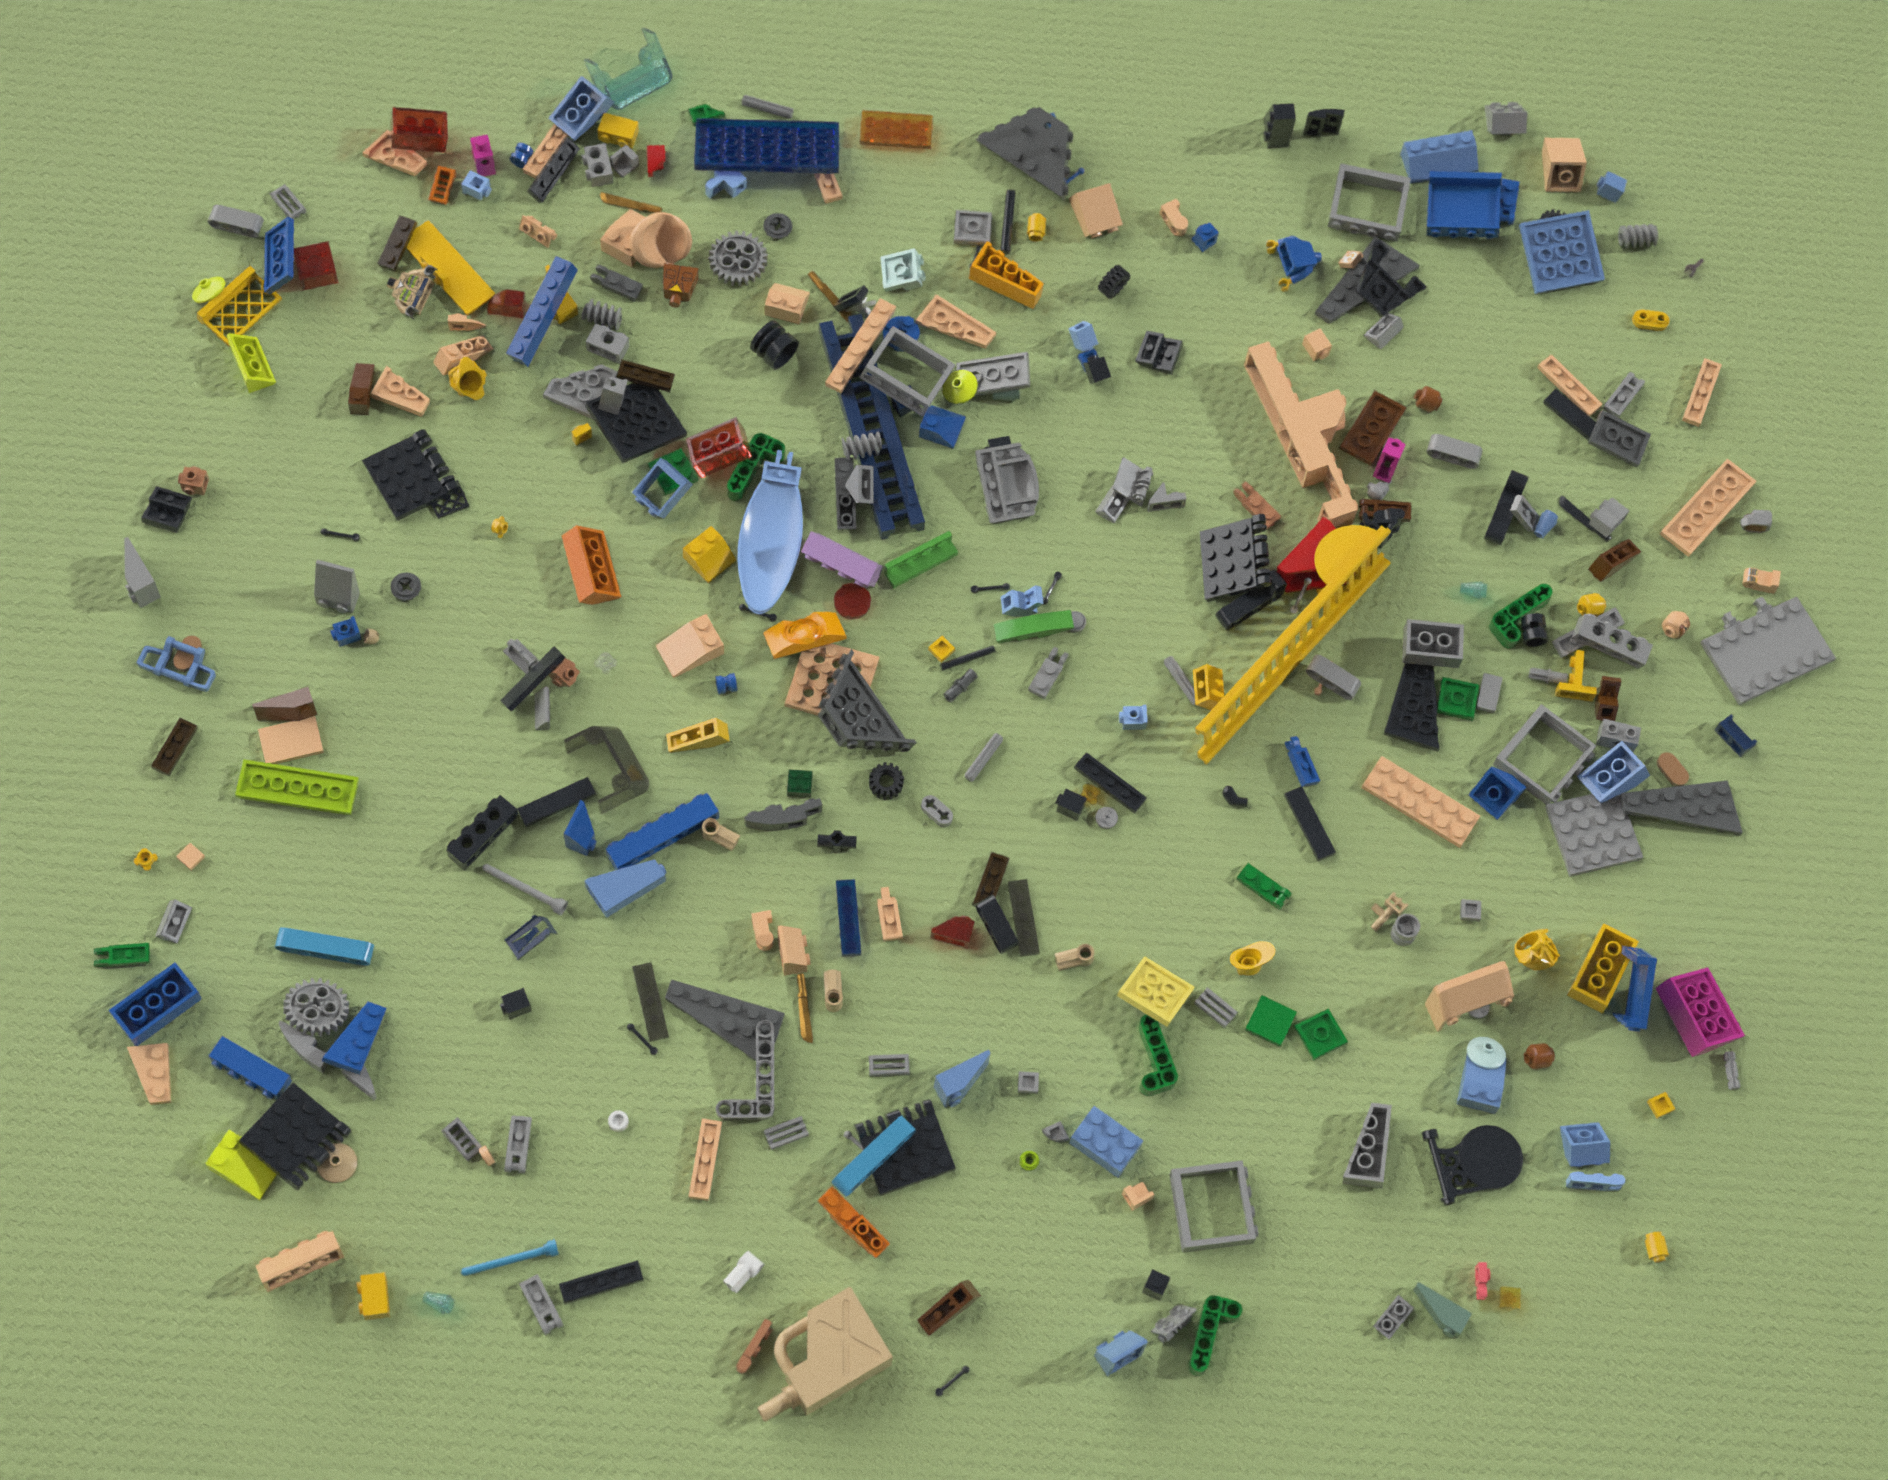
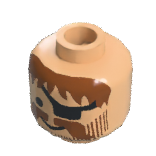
[1662,611,1690,639]

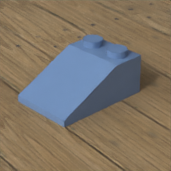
[549,76,614,140]
[1577,741,1650,803]
[934,1050,991,1108]
[1456,1054,1507,1114]
[1094,1330,1148,1377]

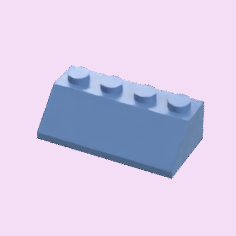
[1400,130,1478,184]

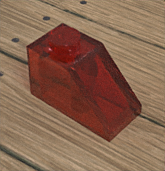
[487,289,526,318]
[930,916,975,949]

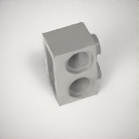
[582,144,613,187]

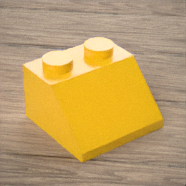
[683,526,736,583]

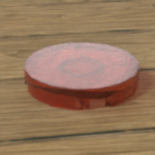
[834,583,871,620]

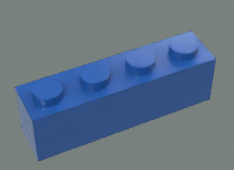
[209,1036,292,1100]

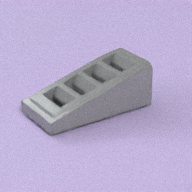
[441,1117,482,1161]

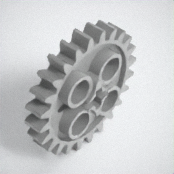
[709,231,768,286]
[283,978,349,1037]

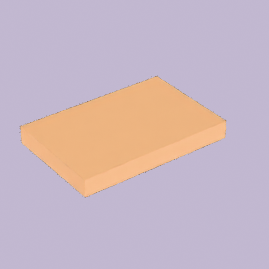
[258,716,324,764]

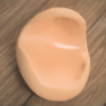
[630,212,692,268]

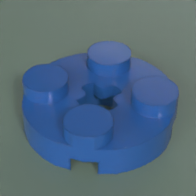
[883,316,919,352]

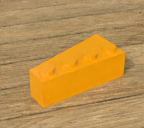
[969,241,1044,309]

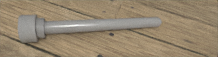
[483,864,568,915]

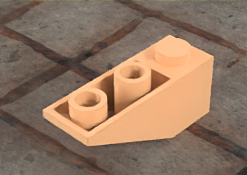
[433,335,493,376]

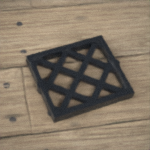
[431,480,470,519]

